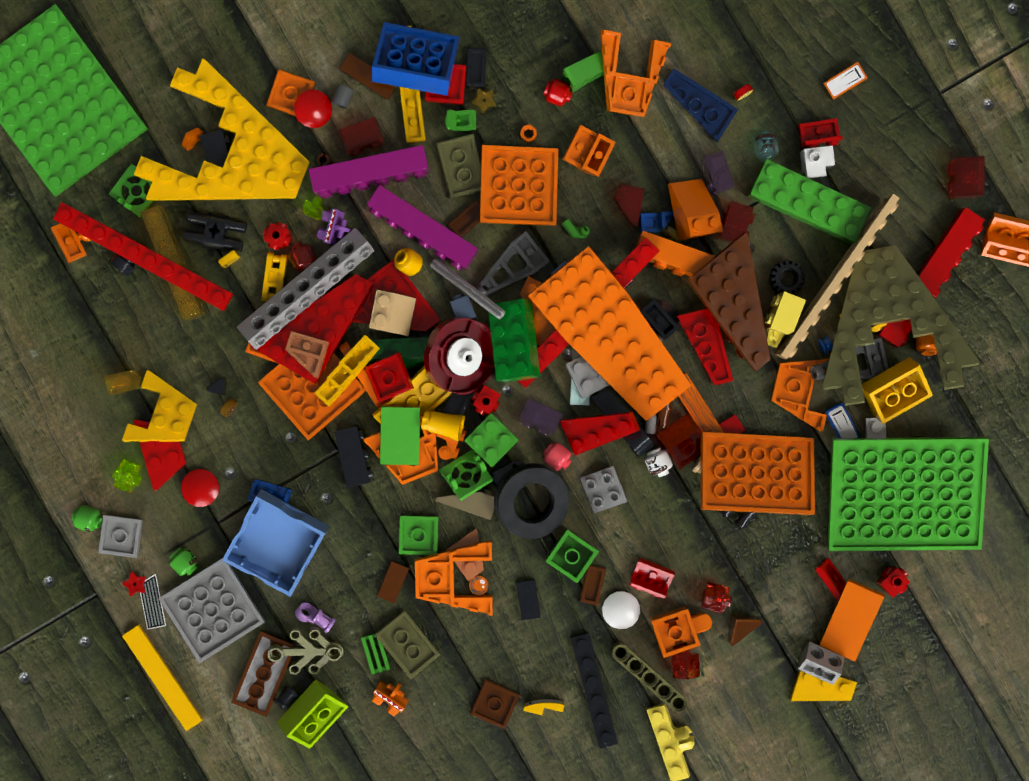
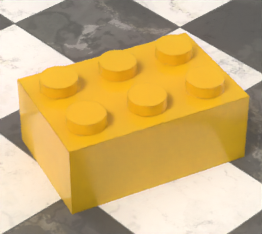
[862,357,933,424]

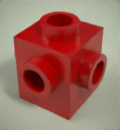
[263,221,292,251]
[471,385,501,416]
[876,566,910,598]

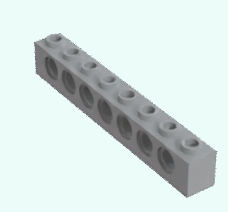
[237,228,374,350]

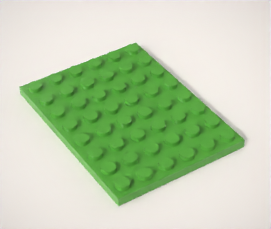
[0,4,148,197]
[827,437,989,551]

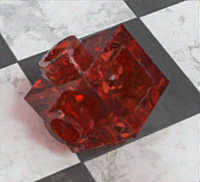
[701,582,732,614]
[672,650,700,680]

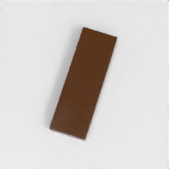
[339,53,397,101]

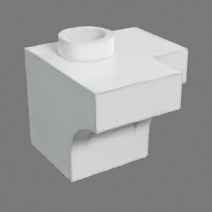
[800,146,835,178]

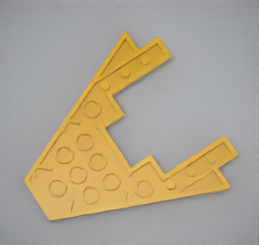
[134,58,310,201]

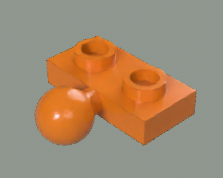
[51,223,91,263]

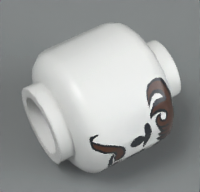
[644,447,673,477]

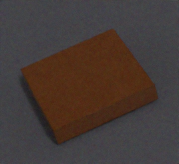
[470,678,520,730]

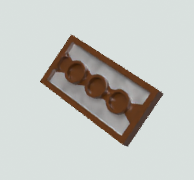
[231,630,296,717]

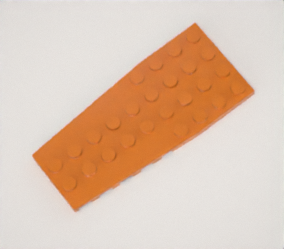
[528,245,691,421]

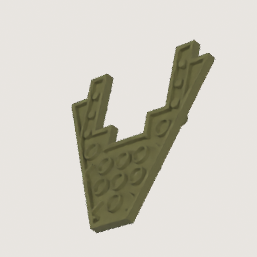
[823,245,979,406]

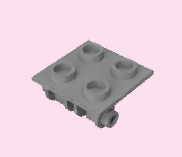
[580,466,628,513]

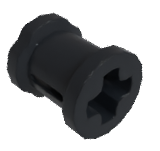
[273,685,299,711]

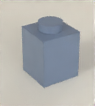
[450,293,477,319]

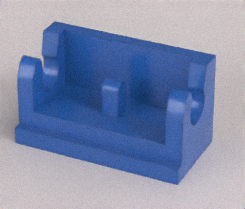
[247,479,292,504]

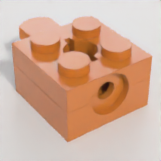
[649,606,712,658]

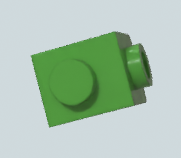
[445,109,476,131]

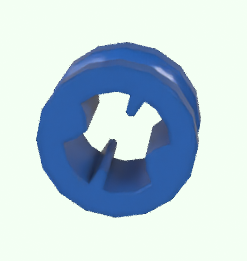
[817,336,833,355]

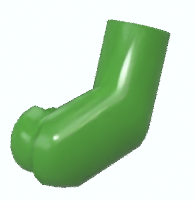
[561,219,590,239]

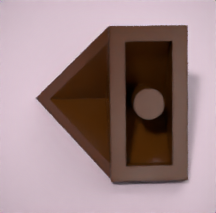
[727,614,763,647]

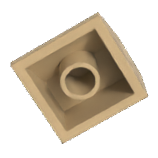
[369,290,416,336]

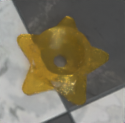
[472,89,496,113]

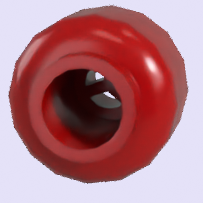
[543,78,573,107]

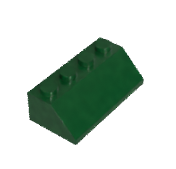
[369,337,429,377]

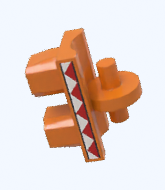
[372,681,409,716]

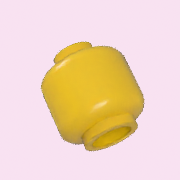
[394,248,423,276]

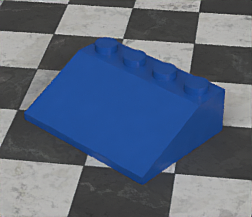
[372,22,459,96]

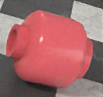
[543,443,572,471]

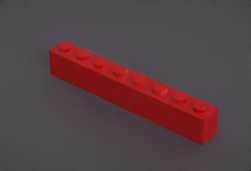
[876,207,985,348]

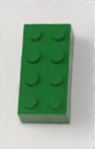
[489,298,540,383]

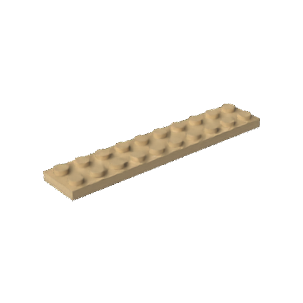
[775,194,899,359]

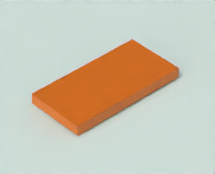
[819,579,885,661]

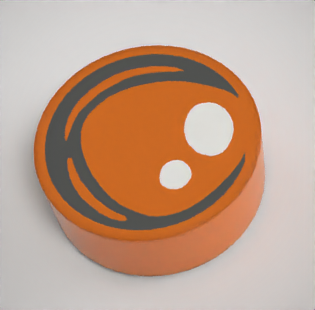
[469,575,488,595]

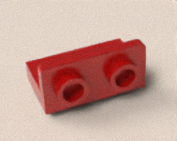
[798,118,843,148]
[629,558,675,599]

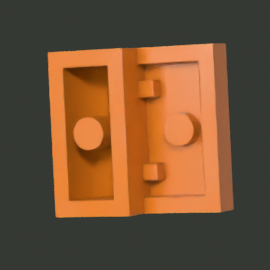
[562,125,616,177]

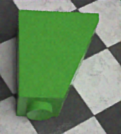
[562,50,604,92]

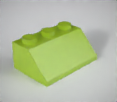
[277,680,349,749]

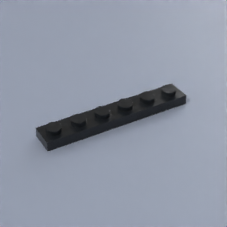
[571,632,618,749]

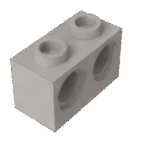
[798,641,844,685]

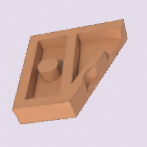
[285,331,329,378]

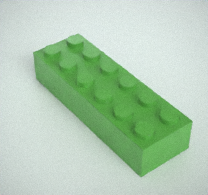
[747,159,872,245]

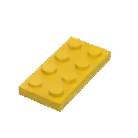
[372,366,452,424]

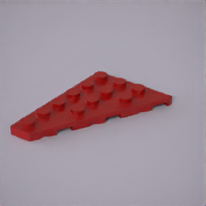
[250,274,374,384]

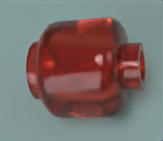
[288,242,316,272]

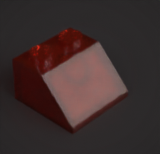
[947,156,985,199]
[656,413,702,470]

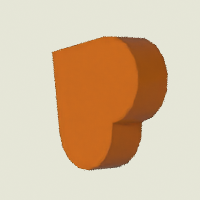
[182,128,204,151]

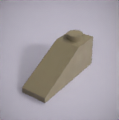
[436,489,495,520]

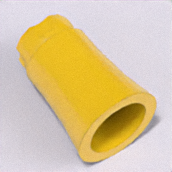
[421,411,465,441]

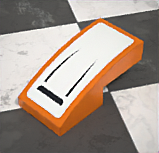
[823,62,868,100]

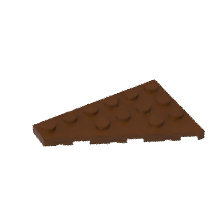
[686,233,771,371]

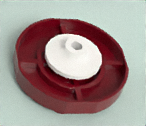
[424,317,495,395]

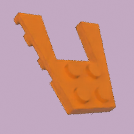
[600,30,671,117]
[415,540,493,616]

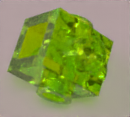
[112,459,142,493]

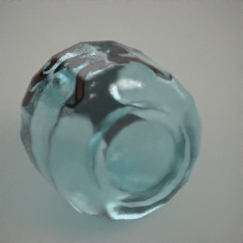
[753,131,779,161]

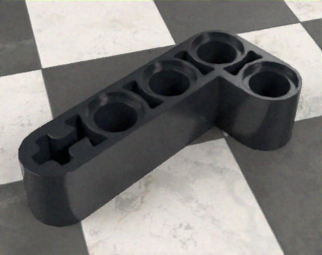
[591,387,654,458]

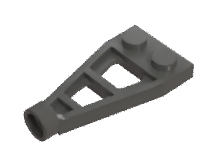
[475,231,550,297]
[810,338,889,381]

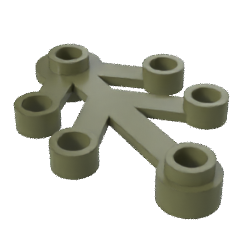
[268,627,344,675]

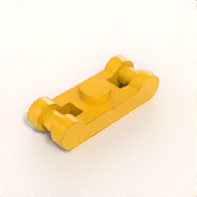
[261,252,288,302]

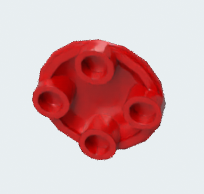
[294,90,332,128]
[181,469,220,507]

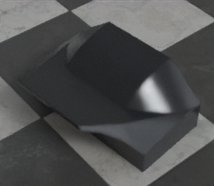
[640,299,680,340]

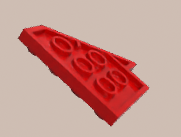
[352,259,441,332]

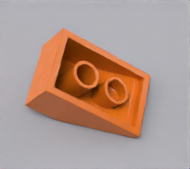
[668,179,723,241]

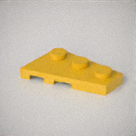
[790,670,857,701]

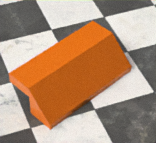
[981,212,1029,267]

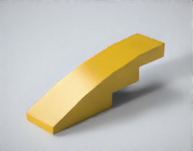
[315,335,380,407]

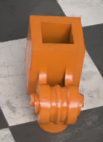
[436,426,467,460]

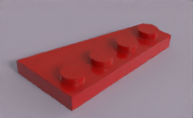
[676,308,733,386]
[560,412,640,456]

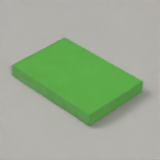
[380,406,420,465]

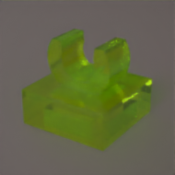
[303,196,324,221]

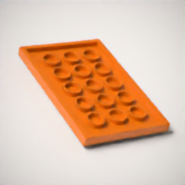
[701,432,815,515]

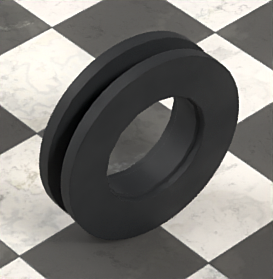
[494,463,569,539]

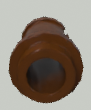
[317,153,333,167]

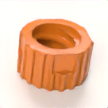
[520,124,537,143]

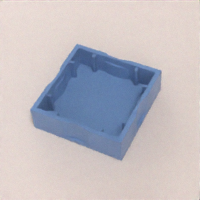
[222,489,329,597]

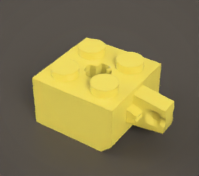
[764,292,806,348]

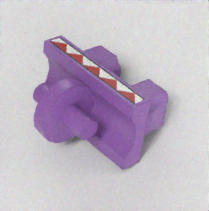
[317,208,351,246]

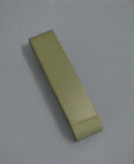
[611,642,688,713]

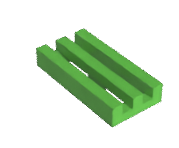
[361,633,391,675]

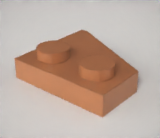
[446,528,484,581]

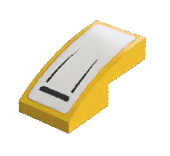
[523,699,564,715]

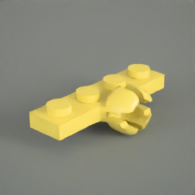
[647,703,694,781]

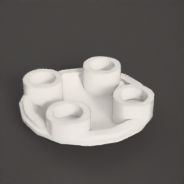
[602,591,640,629]

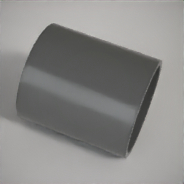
[331,84,354,109]

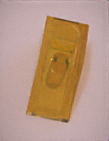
[104,370,141,395]

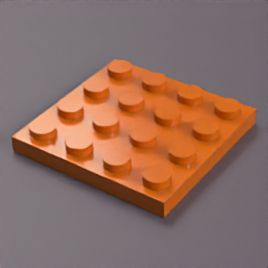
[479,145,559,226]
[258,353,366,441]

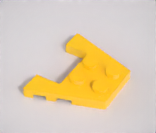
[122,370,197,442]

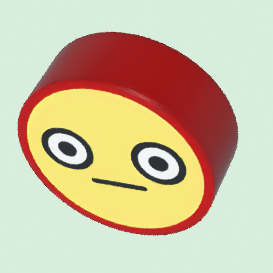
[734,84,753,101]

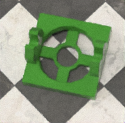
[109,163,153,218]
[440,450,493,501]

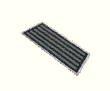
[140,574,166,630]

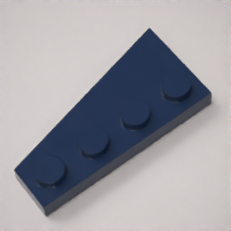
[663,69,738,142]

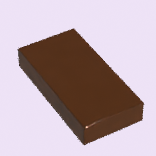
[447,200,480,238]
[377,561,409,604]
[579,564,607,606]

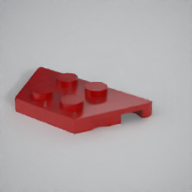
[133,420,187,491]

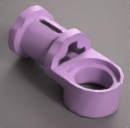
[295,602,336,633]

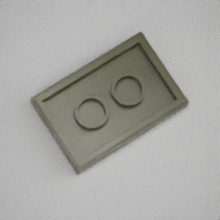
[436,134,481,199]
[374,610,440,680]

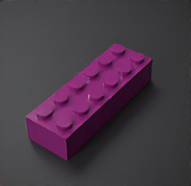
[309,145,430,199]
[367,185,478,271]

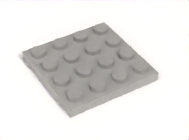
[158,558,266,664]

